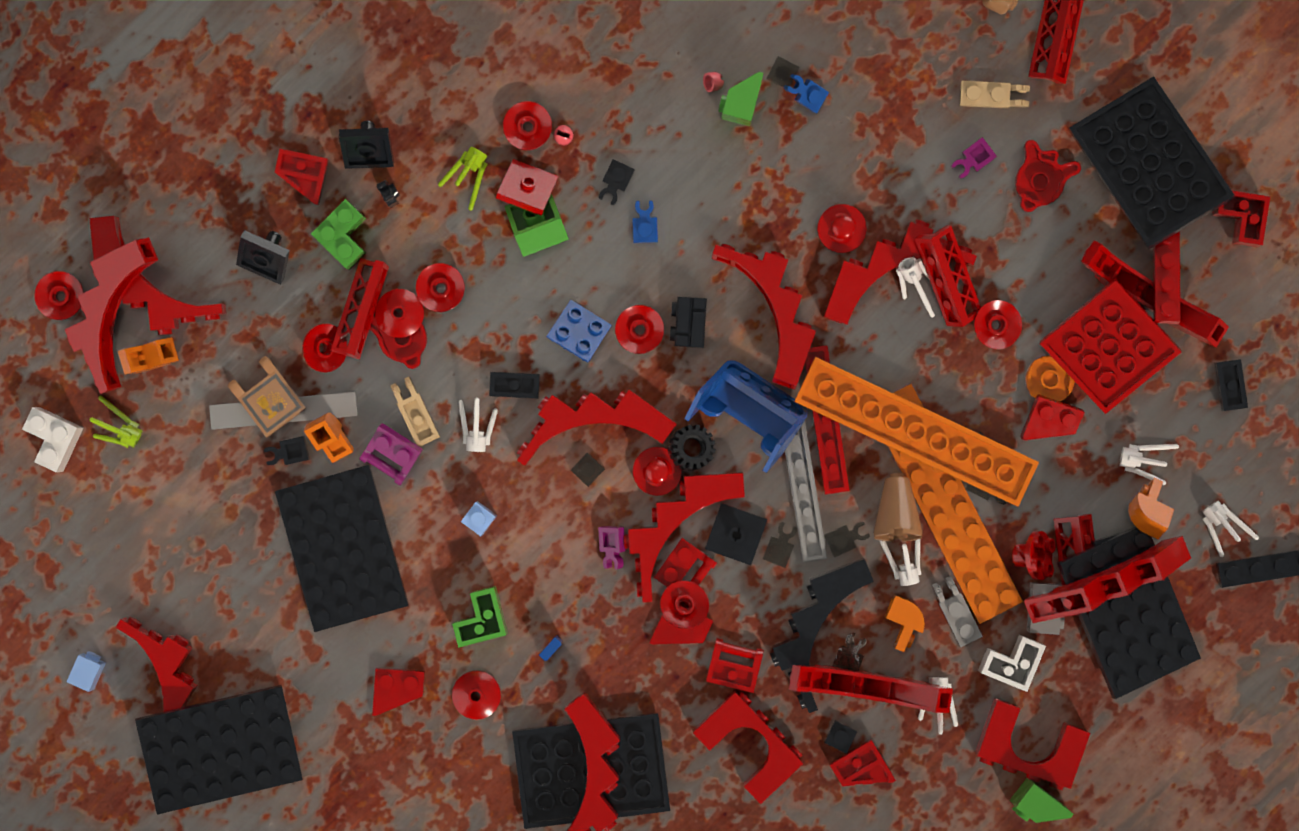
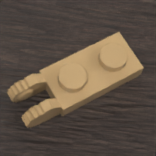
[960,81,1030,109]
[390,376,440,447]

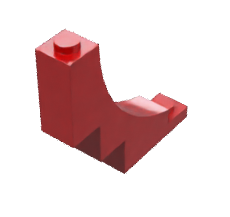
[1024,536,1191,623]

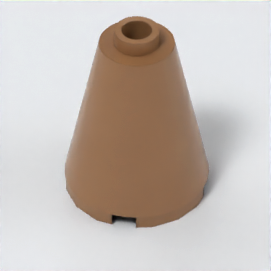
[873,473,923,542]

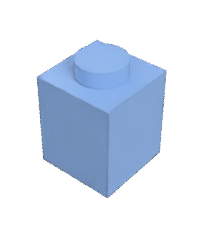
[461,501,497,536]
[66,651,106,692]

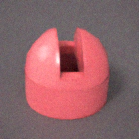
[703,72,724,92]
[554,125,573,145]

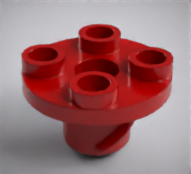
[817,204,867,253]
[633,447,682,496]
[1012,531,1056,580]

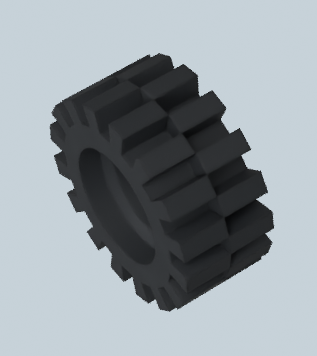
[668,425,716,471]

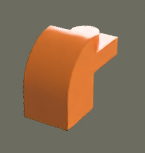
[118,337,179,375]
[304,412,354,463]
[1128,477,1175,540]
[884,594,925,652]

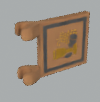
[228,356,306,438]

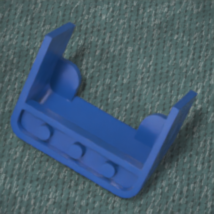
[684,360,808,473]

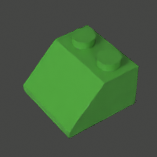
[718,72,764,126]
[504,194,569,257]
[1010,778,1073,823]

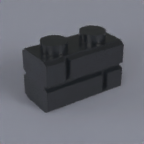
[670,297,707,348]

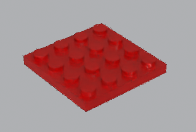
[1040,278,1182,414]

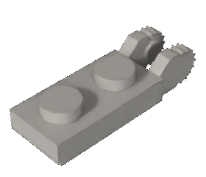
[932,576,983,647]

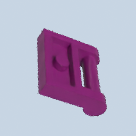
[359,423,423,486]

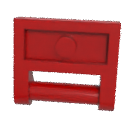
[654,538,718,587]
[706,638,764,693]

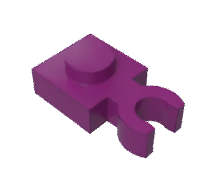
[951,137,997,179]
[598,526,625,569]

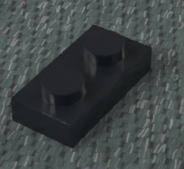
[1215,359,1248,411]
[489,372,540,399]

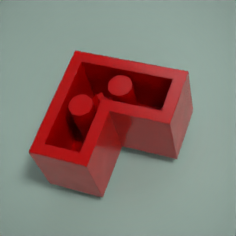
[1212,190,1271,247]

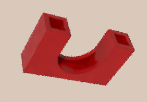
[692,690,803,804]
[975,698,1091,791]

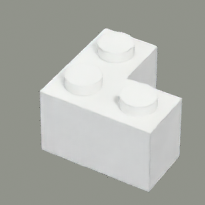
[22,407,83,472]
[978,634,1046,692]

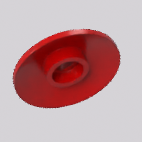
[503,101,552,150]
[416,263,465,312]
[34,271,84,320]
[375,289,424,338]
[974,300,1022,349]
[615,305,664,354]
[302,323,348,373]
[660,581,709,629]
[452,670,501,720]

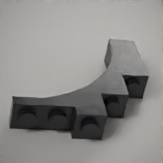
[770,558,874,713]

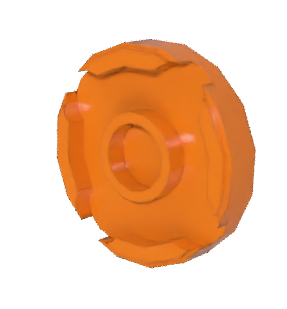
[1025,355,1075,401]

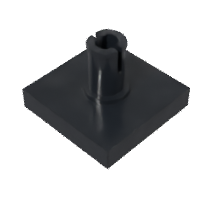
[339,121,394,169]
[236,230,290,285]
[705,503,768,565]

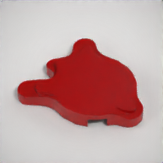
[1015,140,1081,212]
[369,310,427,369]

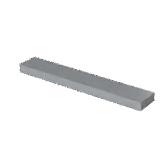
[209,392,358,430]
[785,421,828,563]

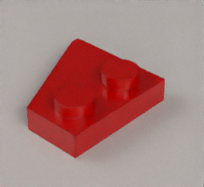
[275,148,329,205]
[1020,394,1085,440]
[649,604,713,645]
[372,668,425,716]
[829,739,896,786]

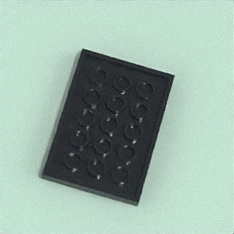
[1069,76,1235,250]
[275,464,409,632]
[1057,526,1201,699]
[135,685,303,815]
[512,713,670,829]

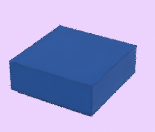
[539,635,562,661]

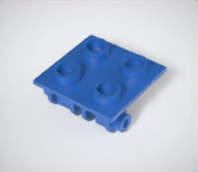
[546,300,612,363]

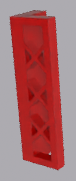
[1028,0,1084,84]
[915,225,981,327]
[331,258,389,360]
[1053,514,1095,616]

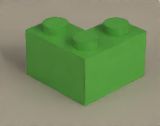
[311,199,366,270]
[452,586,508,648]

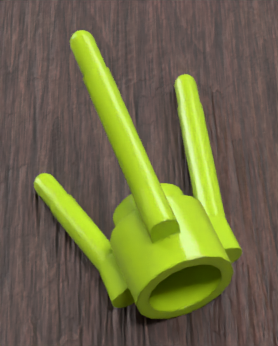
[438,146,488,211]
[89,396,143,448]

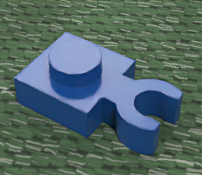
[783,74,829,113]
[633,200,658,243]

